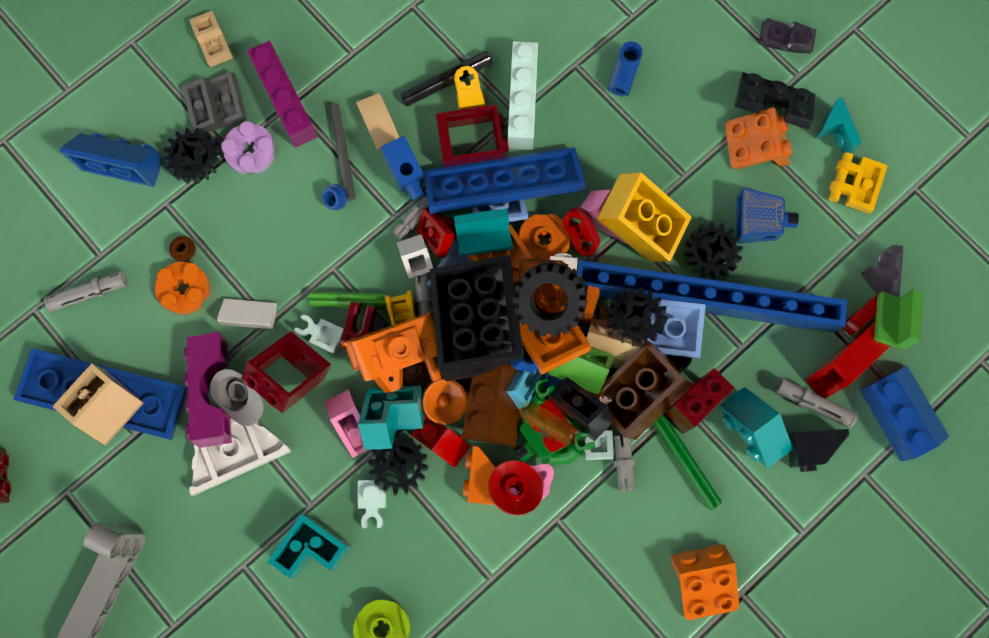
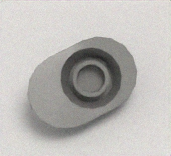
[210,369,264,426]

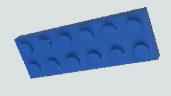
[423,147,585,214]
[13,348,188,440]

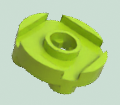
[353,599,411,638]

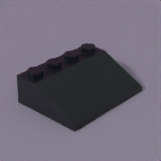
[430,255,524,382]

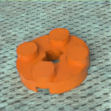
[519,214,570,264]
[155,262,211,315]

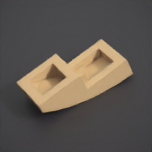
[189,11,233,68]
[356,93,400,150]

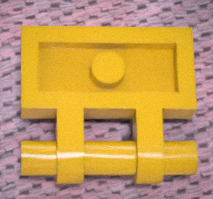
[828,152,888,214]

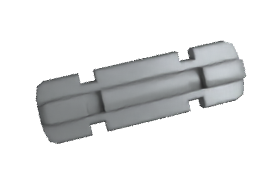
[393,196,429,240]

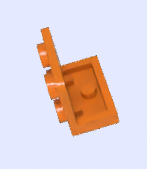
[725,108,793,169]
[671,544,739,620]

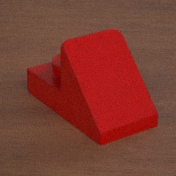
[416,208,457,258]
[411,416,471,468]

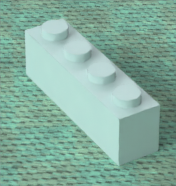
[508,41,538,150]

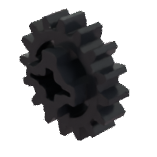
[163,128,222,184]
[684,222,743,280]
[607,287,668,347]
[368,435,428,496]

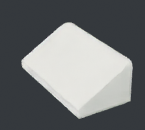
[217,299,277,329]

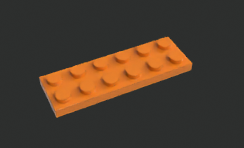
[468,225,591,375]

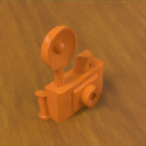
[342,310,467,425]

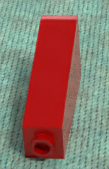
[804,318,890,399]

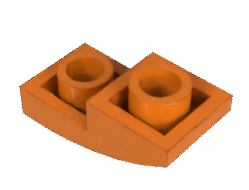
[579,286,600,325]

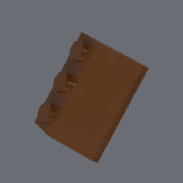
[593,340,694,440]
[461,363,521,448]

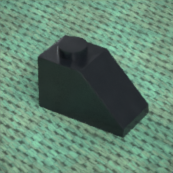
[548,377,613,442]
[788,429,849,472]

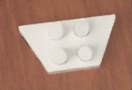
[189,418,292,496]

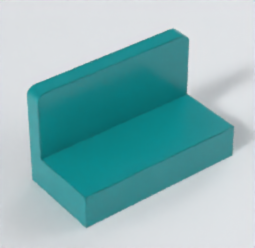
[454,208,512,257]

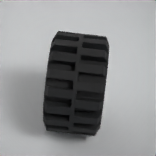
[513,261,588,337]

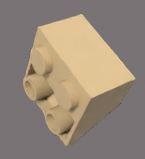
[586,305,642,369]
[52,364,144,445]

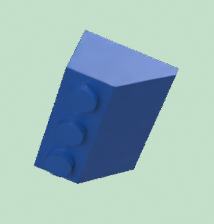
[59,133,163,187]
[859,365,949,461]

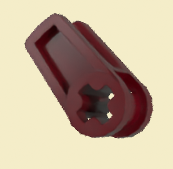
[339,301,377,350]

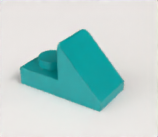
[816,97,862,153]

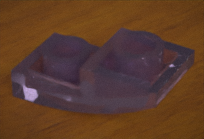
[758,18,817,54]

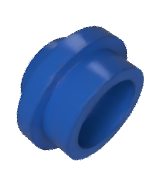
[322,184,347,210]

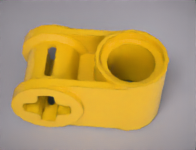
[454,66,485,110]
[385,290,416,325]

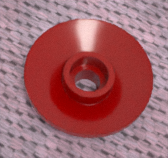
[488,461,543,516]

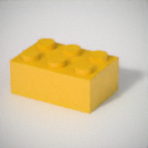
[597,172,691,262]

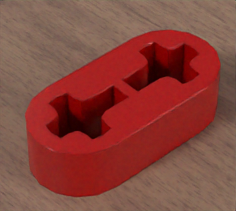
[563,207,601,256]
[842,293,878,336]

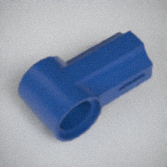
[608,41,643,97]

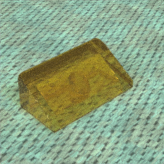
[519,403,579,447]

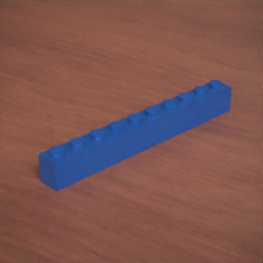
[577,260,847,333]

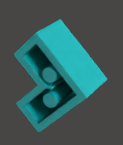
[358,385,425,450]
[719,387,793,468]
[267,514,352,578]

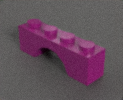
[247,40,318,148]
[184,332,232,448]

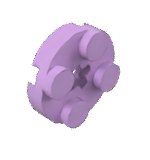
[221,121,275,174]

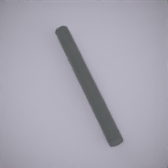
[329,103,356,201]

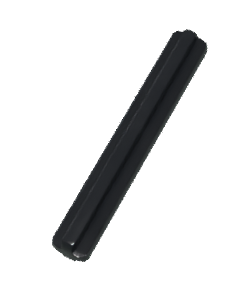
[400,51,492,106]

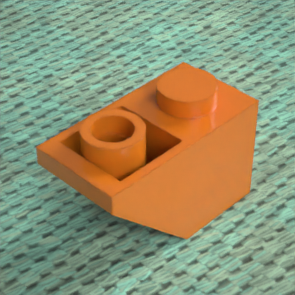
[463,446,496,506]

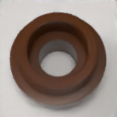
[169,236,196,262]

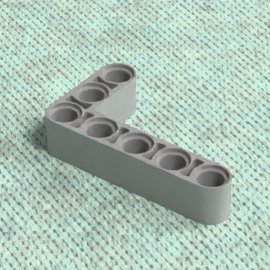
[57,523,146,638]

